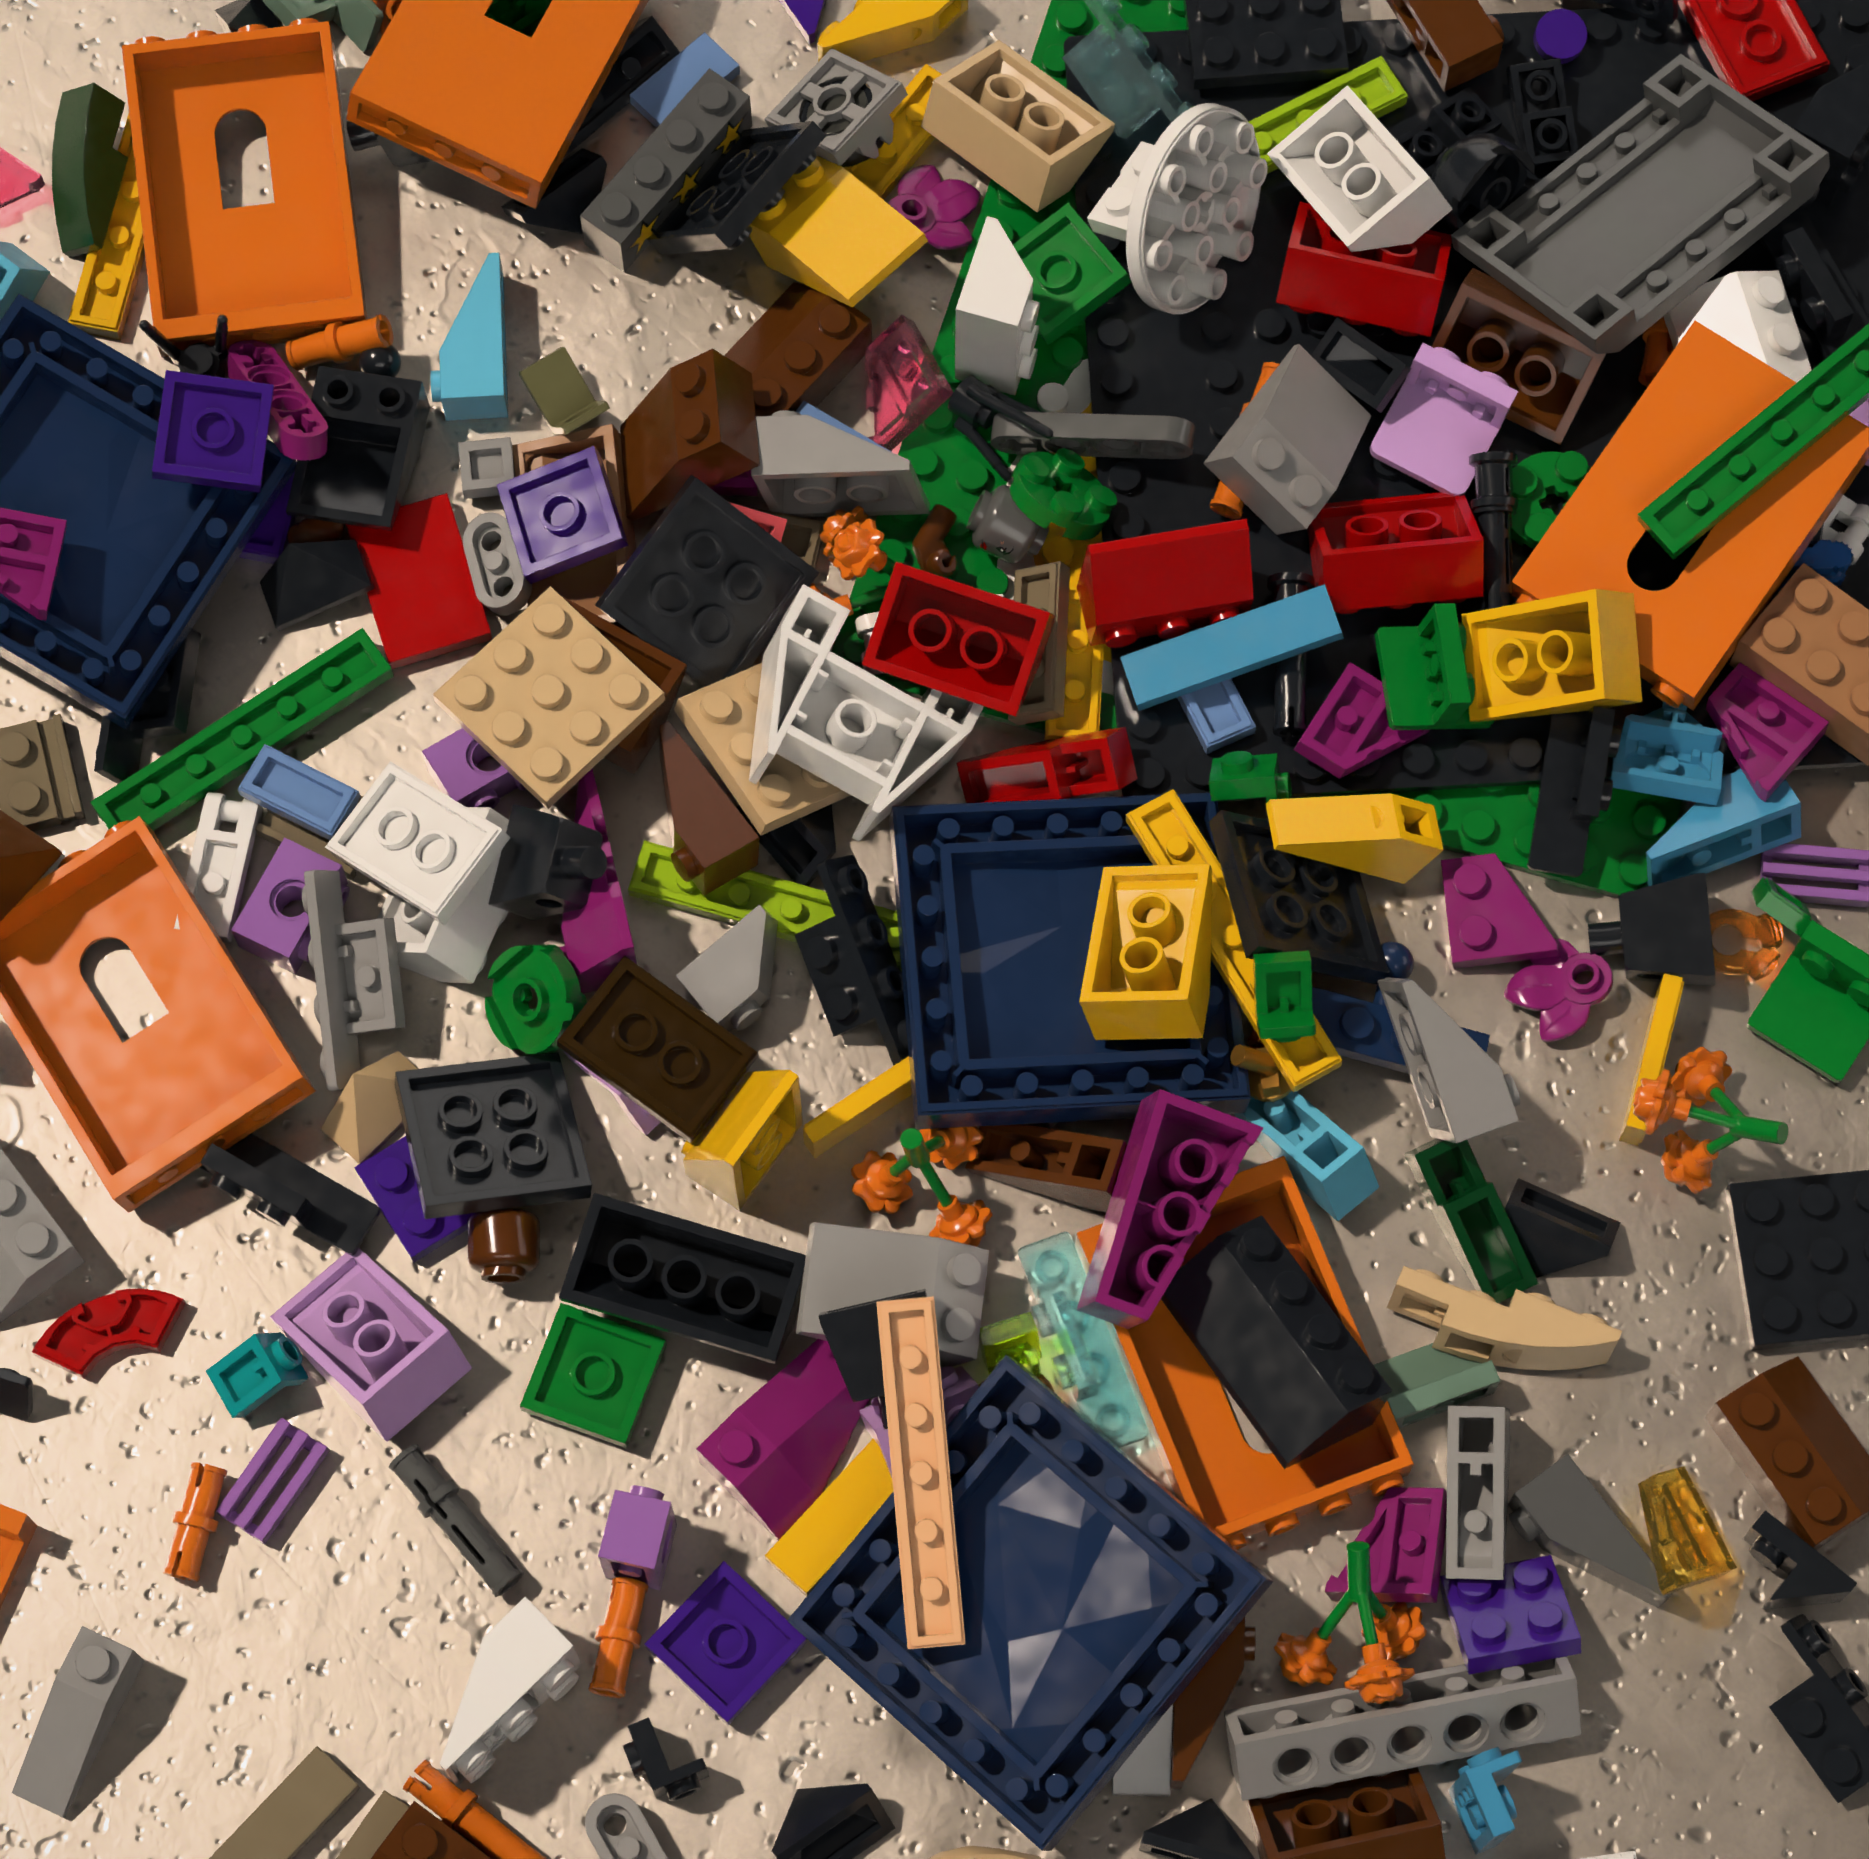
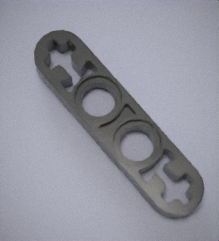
[990,412,1195,459]

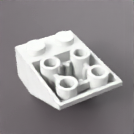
[440,1597,582,1787]

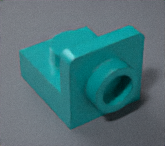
[206,1332,308,1418]

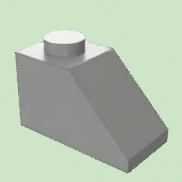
[676,904,778,1032]

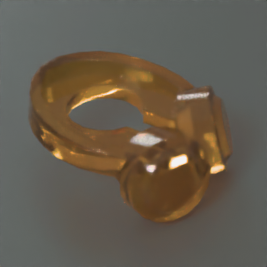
[1709,909,1784,981]

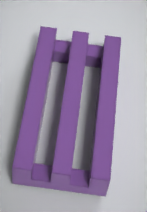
[1760,843,1869,908]
[216,1417,330,1545]

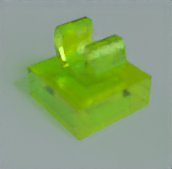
[979,1311,1042,1377]

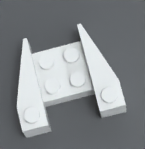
[749,584,984,842]

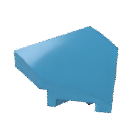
[1609,702,1724,806]

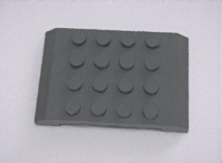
[1451,54,1830,354]

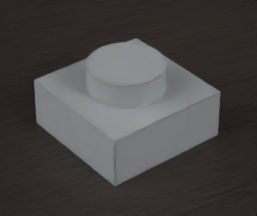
[458,437,515,499]

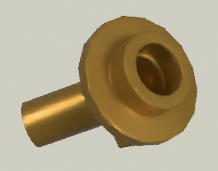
[1230,1044,1292,1102]

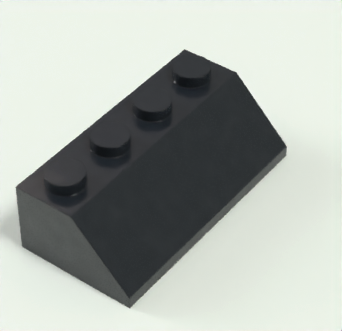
[559,1193,806,1364]
[1161,1215,1392,1469]

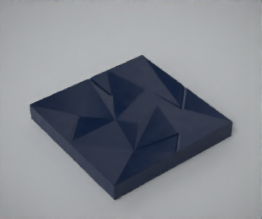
[0,294,296,730]
[889,793,1251,1129]
[787,1355,1274,1851]

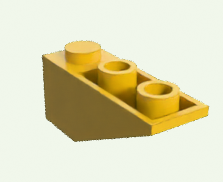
[817,0,968,62]
[1266,793,1444,884]

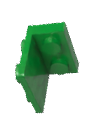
[1746,920,1869,1083]

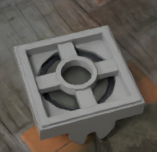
[764,48,908,167]

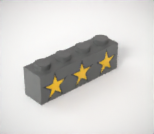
[580,68,752,273]

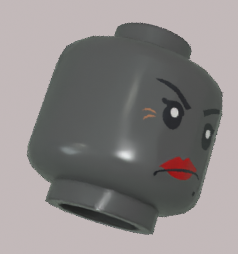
[966,485,1050,564]

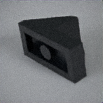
[1742,1510,1857,1609]

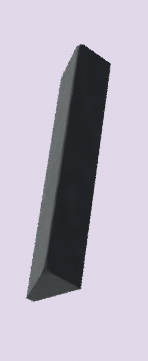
[564,16,680,157]

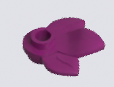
[888,165,981,250]
[1504,938,1613,1042]

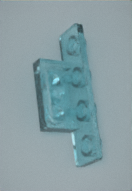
[1062,0,1194,139]
[1018,1231,1149,1448]

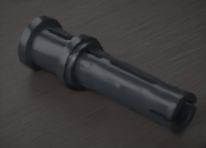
[1469,451,1519,611]
[1267,571,1315,738]

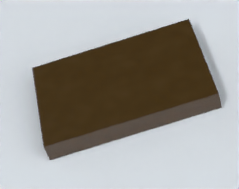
[557,956,758,1143]

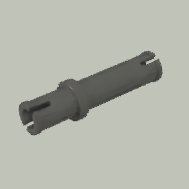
[389,1444,524,1597]

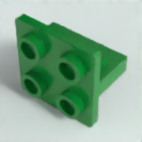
[1375,603,1495,730]

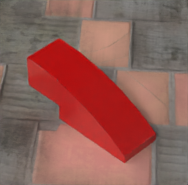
[956,727,1138,803]

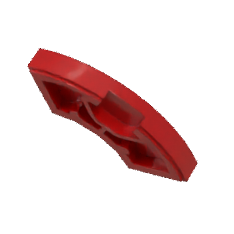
[31,1289,186,1379]

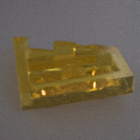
[1638,1466,1737,1595]

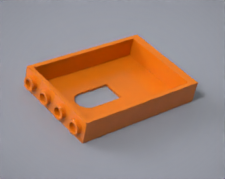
[346,0,649,209]
[122,18,367,357]
[1512,320,1869,710]
[0,816,316,1213]
[1075,1156,1414,1550]

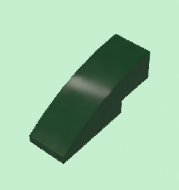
[52,83,128,257]
[1404,1139,1539,1303]

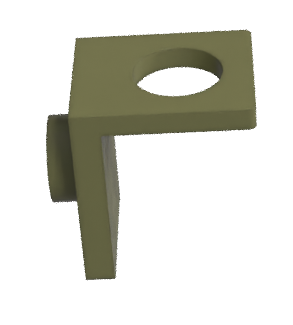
[519,347,610,435]

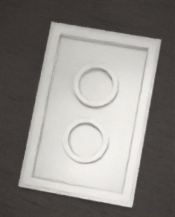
[325,761,510,925]

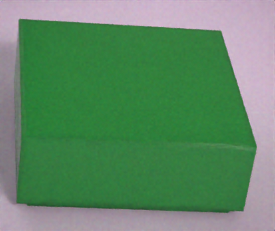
[1751,877,1812,937]

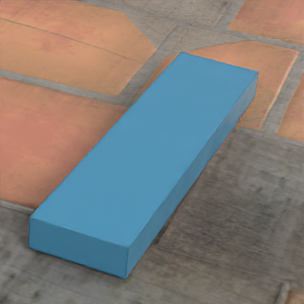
[1120,584,1344,711]

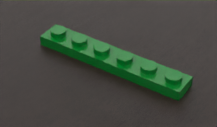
[1638,323,1869,560]
[90,628,394,831]

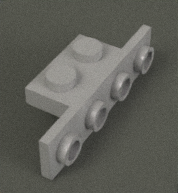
[302,870,406,1091]

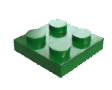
[1013,203,1132,346]
[520,1303,667,1448]

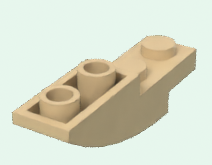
[1387,1266,1622,1371]

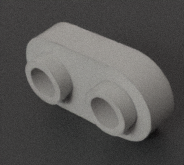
[463,512,532,615]
[585,1793,668,1859]

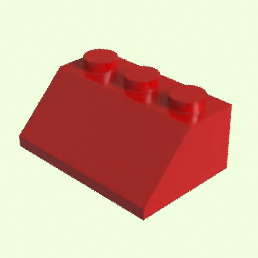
[1276,202,1452,337]
[1307,492,1484,614]
[1077,519,1254,648]
[862,562,1056,717]

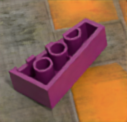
[1076,1089,1263,1329]

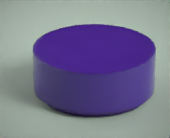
[1533,9,1587,64]

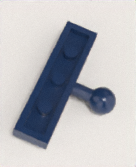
[1312,942,1490,1074]

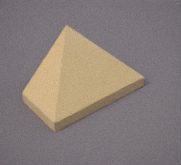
[321,1051,418,1165]

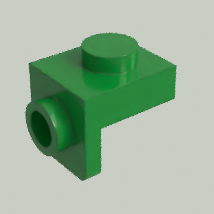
[1209,751,1292,803]
[1253,950,1316,1042]

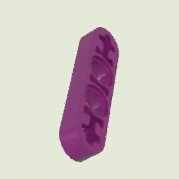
[227,340,328,460]

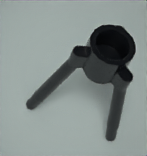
[139,315,228,378]
[948,375,1053,482]

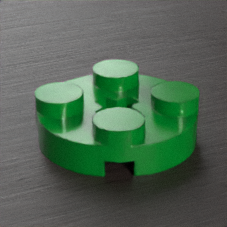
[1009,448,1117,540]
[1511,451,1591,549]
[485,944,587,1054]

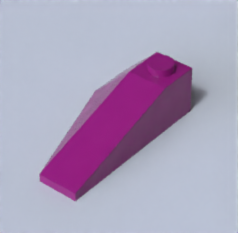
[560,768,637,994]
[696,1339,870,1541]

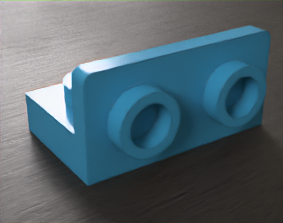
[1448,1747,1522,1855]

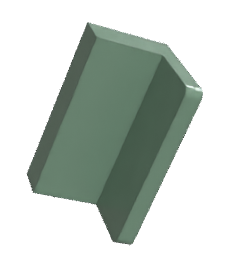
[1374,1343,1500,1428]

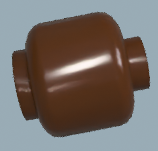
[467,1207,540,1284]

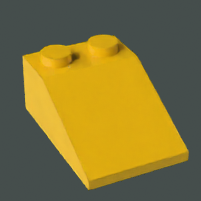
[749,156,928,308]
[1461,589,1642,722]
[1079,864,1212,1040]
[681,1070,803,1211]

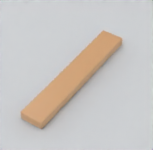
[876,1296,966,1649]

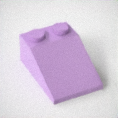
[270,1248,472,1442]

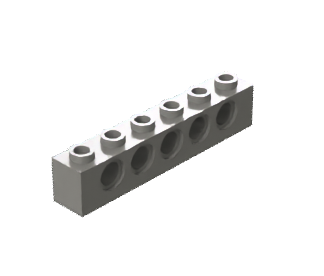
[1224,1656,1582,1801]

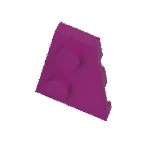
[0,507,67,621]
[1294,662,1429,779]
[1706,662,1829,802]
[1441,853,1559,969]
[1325,1487,1447,1603]

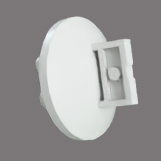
[1087,103,1268,314]

